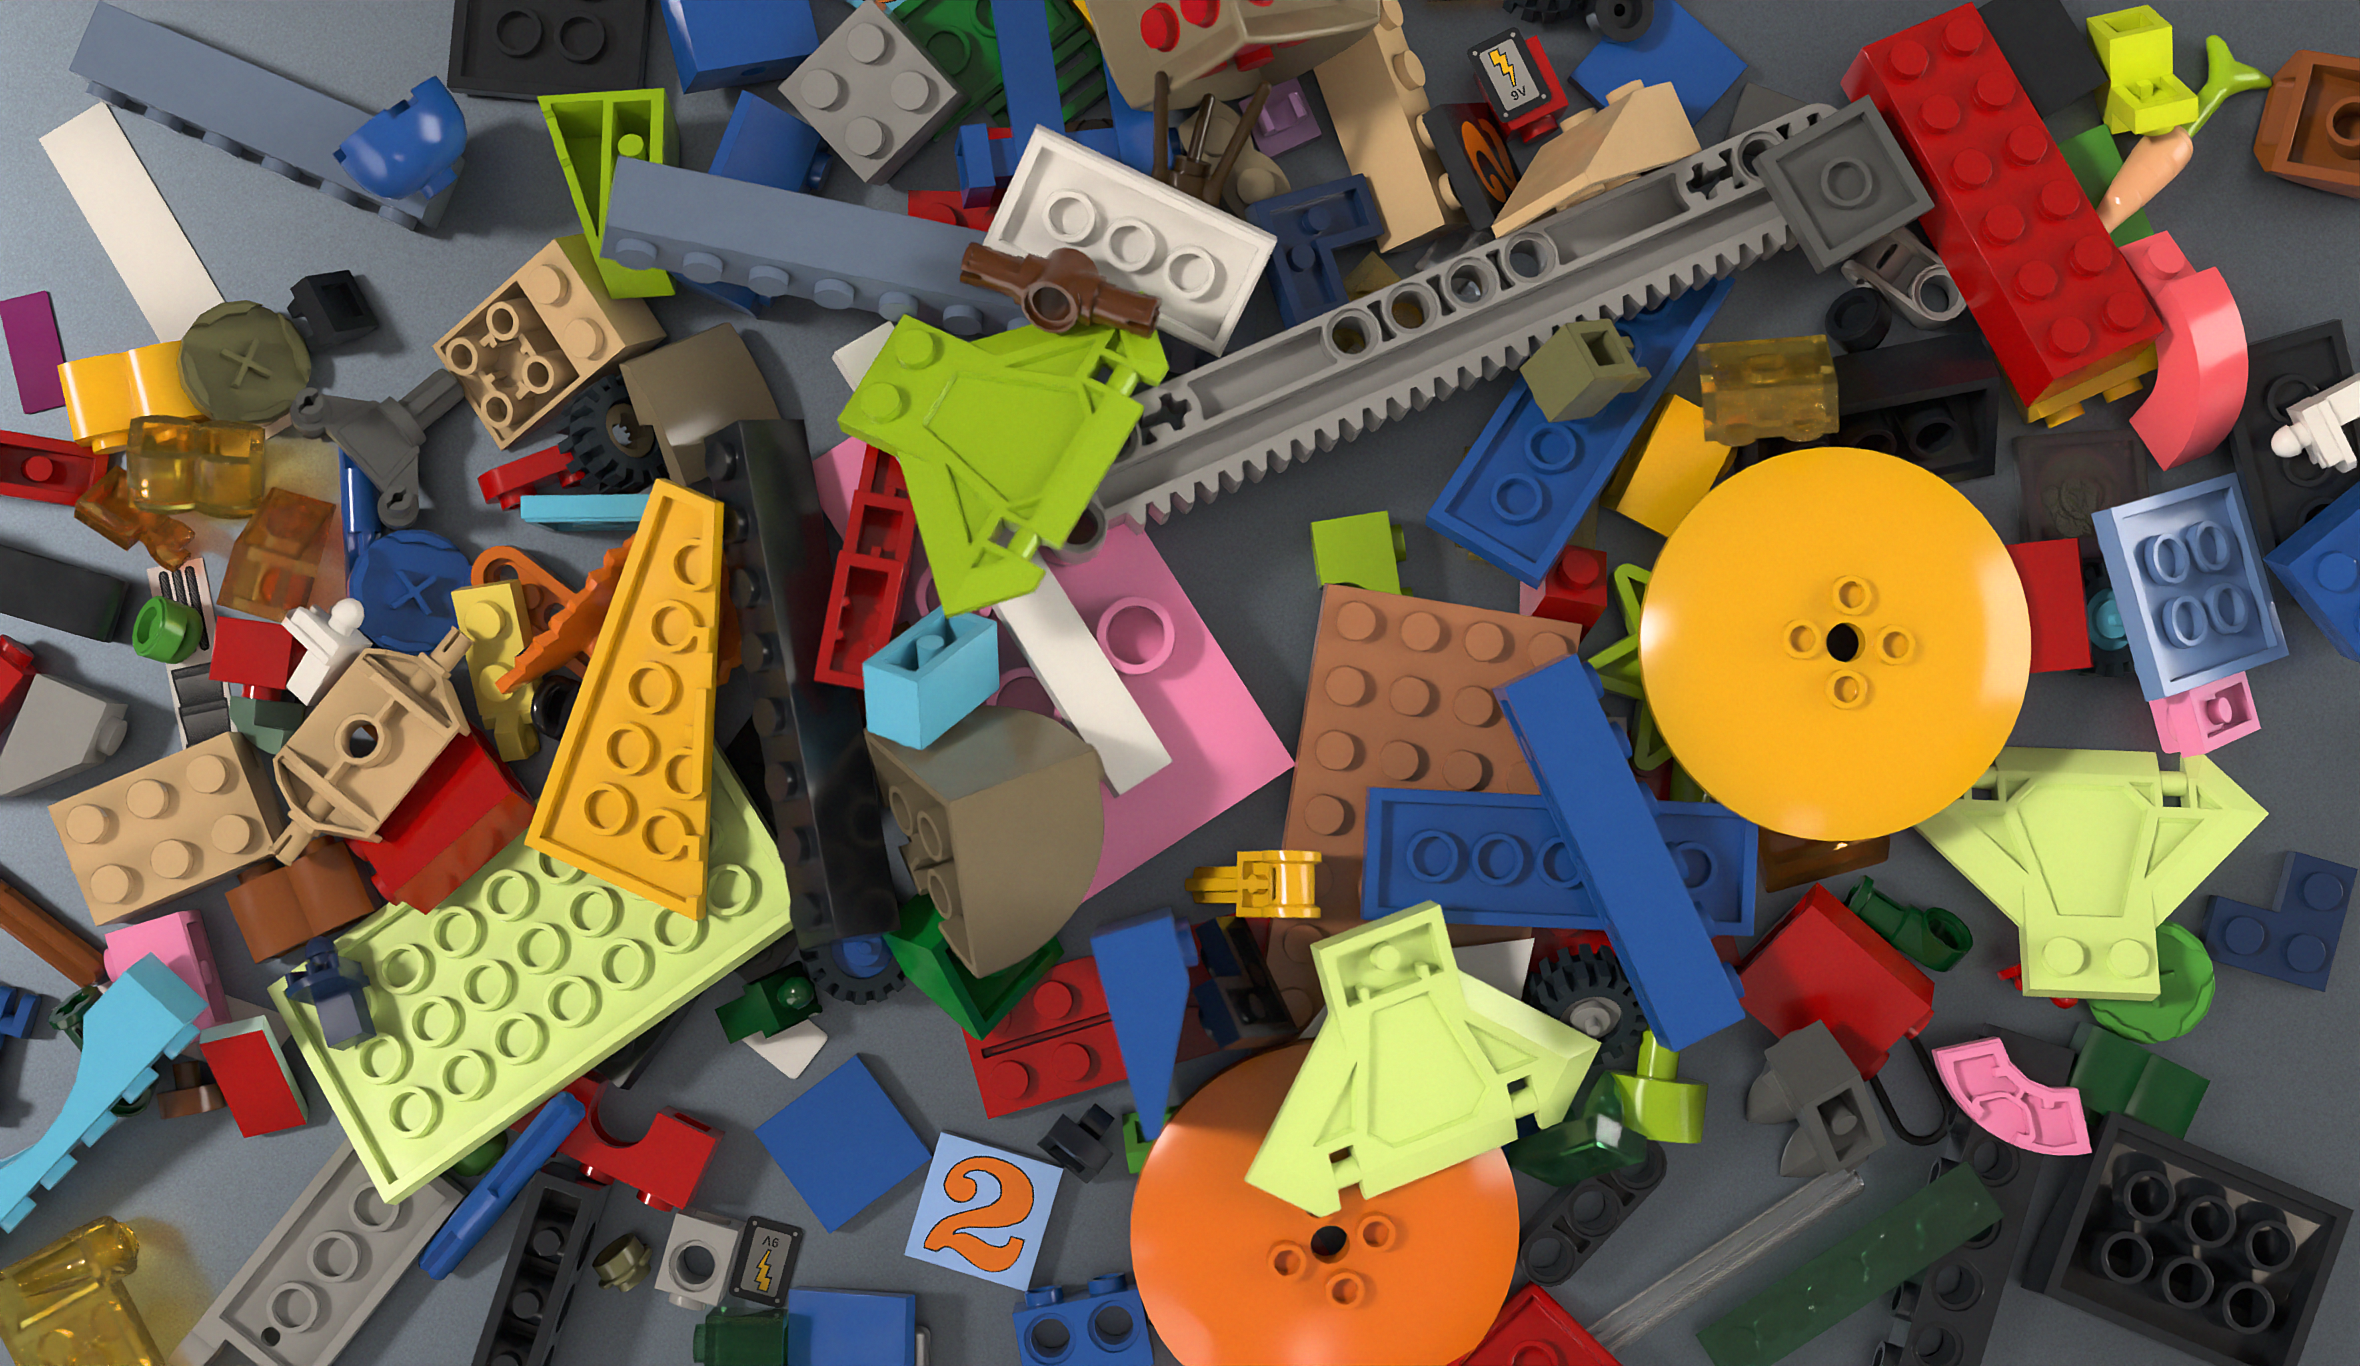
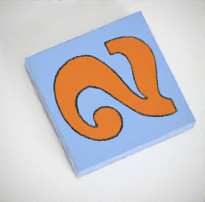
[904,1129,1064,1292]

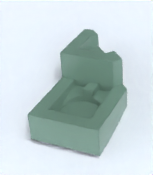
[229,696,305,755]

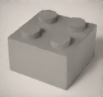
[778,0,972,186]

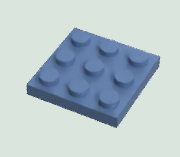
[2091,472,2289,702]

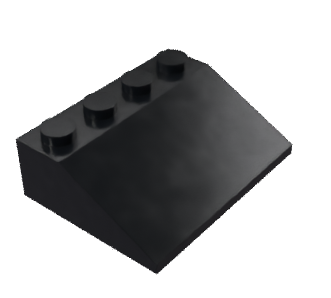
[2021,1111,2354,1366]

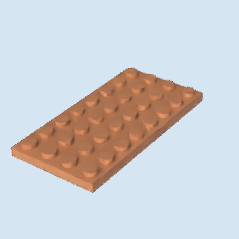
[1248,583,1582,1056]

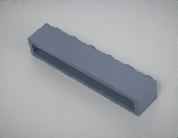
[69,0,466,232]

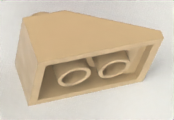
[1491,79,1702,239]

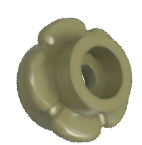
[592,1233,653,1292]

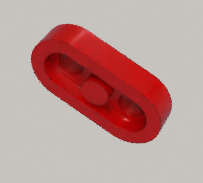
[477,445,586,512]

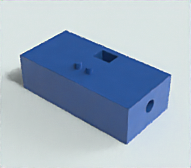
[660,0,820,95]

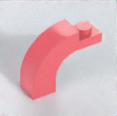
[2117,230,2248,471]

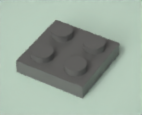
[1751,94,1935,274]

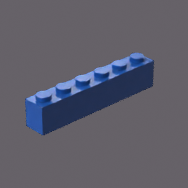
[1491,653,1746,1052]

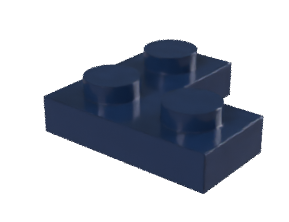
[1243,173,1384,330]
[2198,851,2358,992]

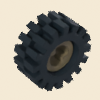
[556,373,669,495]

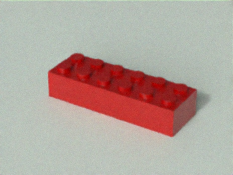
[1840,1,2165,408]

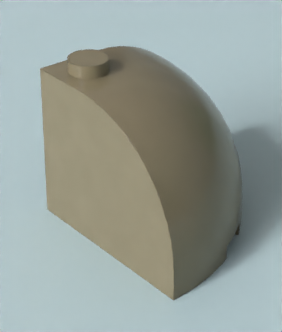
[863,705,1105,979]

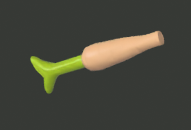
[2096,35,2272,235]

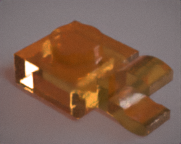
[74,465,196,573]

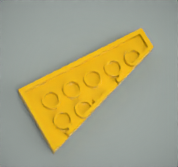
[524,478,724,921]

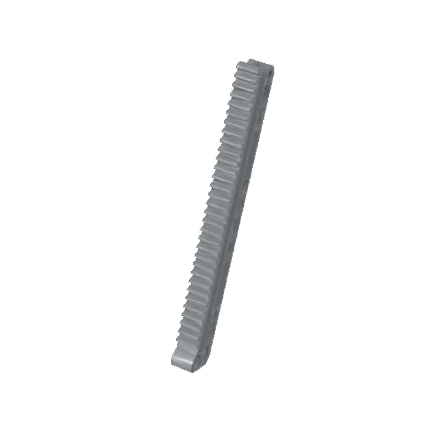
[1049,103,1839,565]

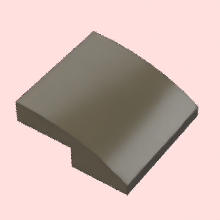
[619,322,781,486]

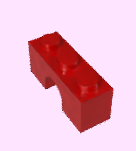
[508,1069,726,1212]

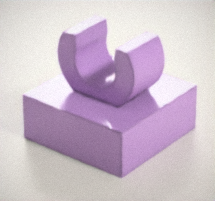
[1238,77,1322,160]

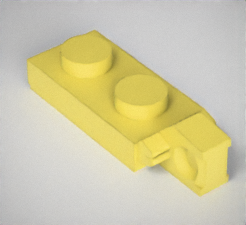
[451,579,543,762]

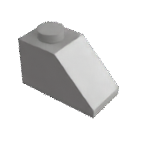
[0,673,129,797]

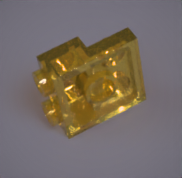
[1696,334,1839,446]

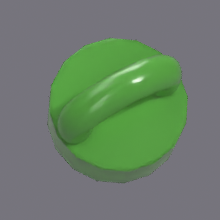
[132,595,203,664]

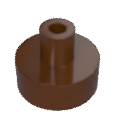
[156,1060,227,1119]

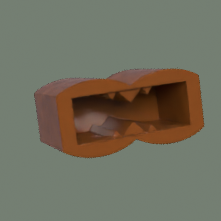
[225,835,383,964]

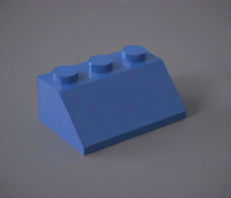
[668,90,833,319]

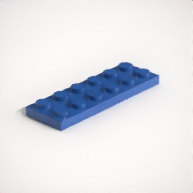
[1425,275,1736,590]
[1360,786,1759,936]

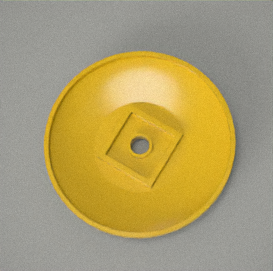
[1638,447,2031,841]

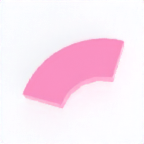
[1931,1036,2092,1155]

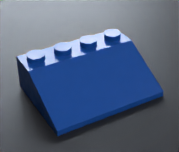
[1090,905,1199,1141]

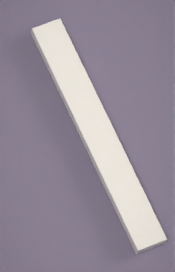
[832,320,1173,799]

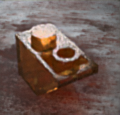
[216,487,337,623]

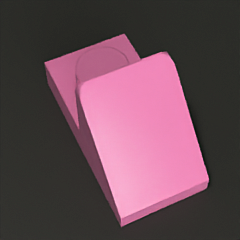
[2149,671,2261,758]

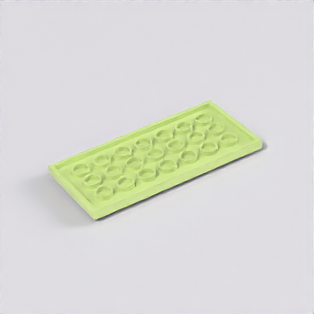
[267,737,794,1205]

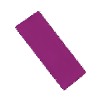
[0,291,66,414]

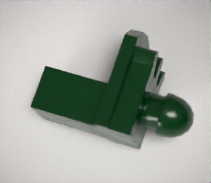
[714,960,823,1044]

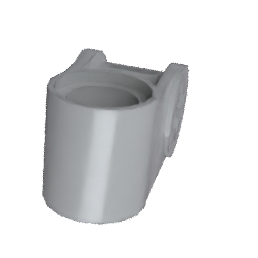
[1841,227,1967,331]

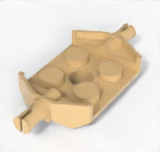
[268,626,475,867]

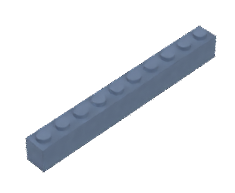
[599,155,1259,374]

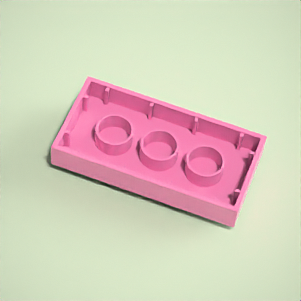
[812,436,1295,904]

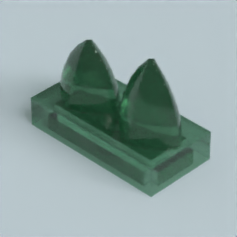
[1508,1071,1647,1188]

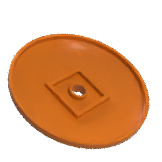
[1130,1039,1520,1366]

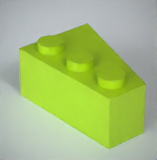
[537,88,680,299]

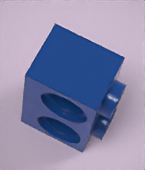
[1012,1272,1155,1366]

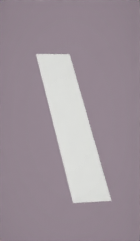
[39,101,292,460]

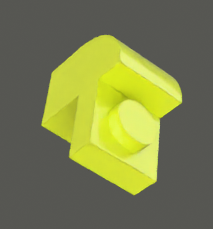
[2086,4,2199,136]

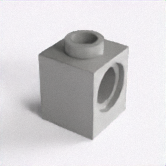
[654,1205,747,1311]

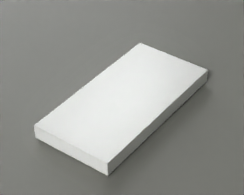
[982,124,1277,358]

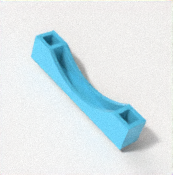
[0,952,209,1234]

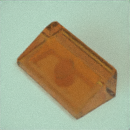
[1757,826,1891,893]

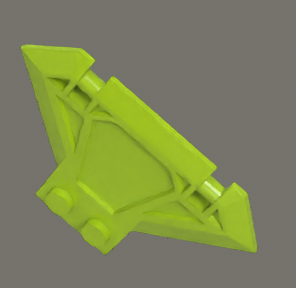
[837,290,1169,619]

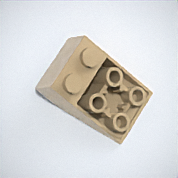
[432,233,667,451]

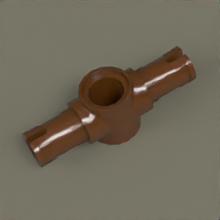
[960,242,1162,339]

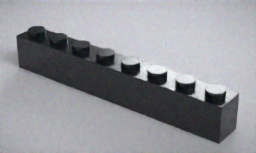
[704,419,902,950]

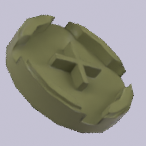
[176,300,311,430]

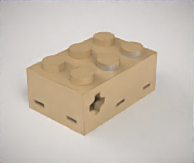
[47,732,288,926]

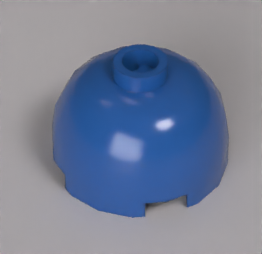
[332,76,468,201]

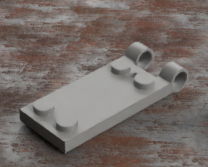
[168,1136,469,1366]

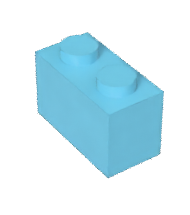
[863,604,1000,751]

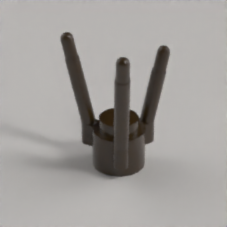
[1150,71,1272,206]

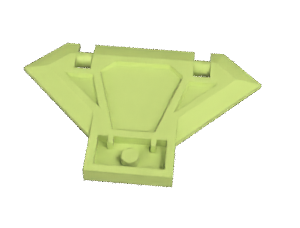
[1912,746,2269,1001]
[1244,900,1602,1217]

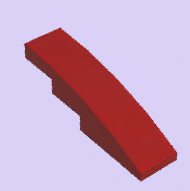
[814,444,919,690]

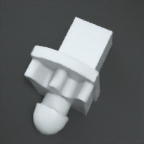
[2271,373,2360,473]
[281,598,373,706]

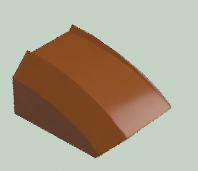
[2253,49,2360,199]

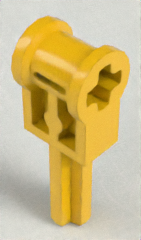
[1184,850,1322,918]

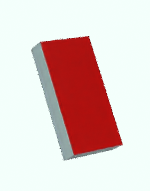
[199,1015,309,1138]

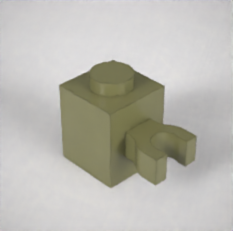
[1519,318,1651,423]

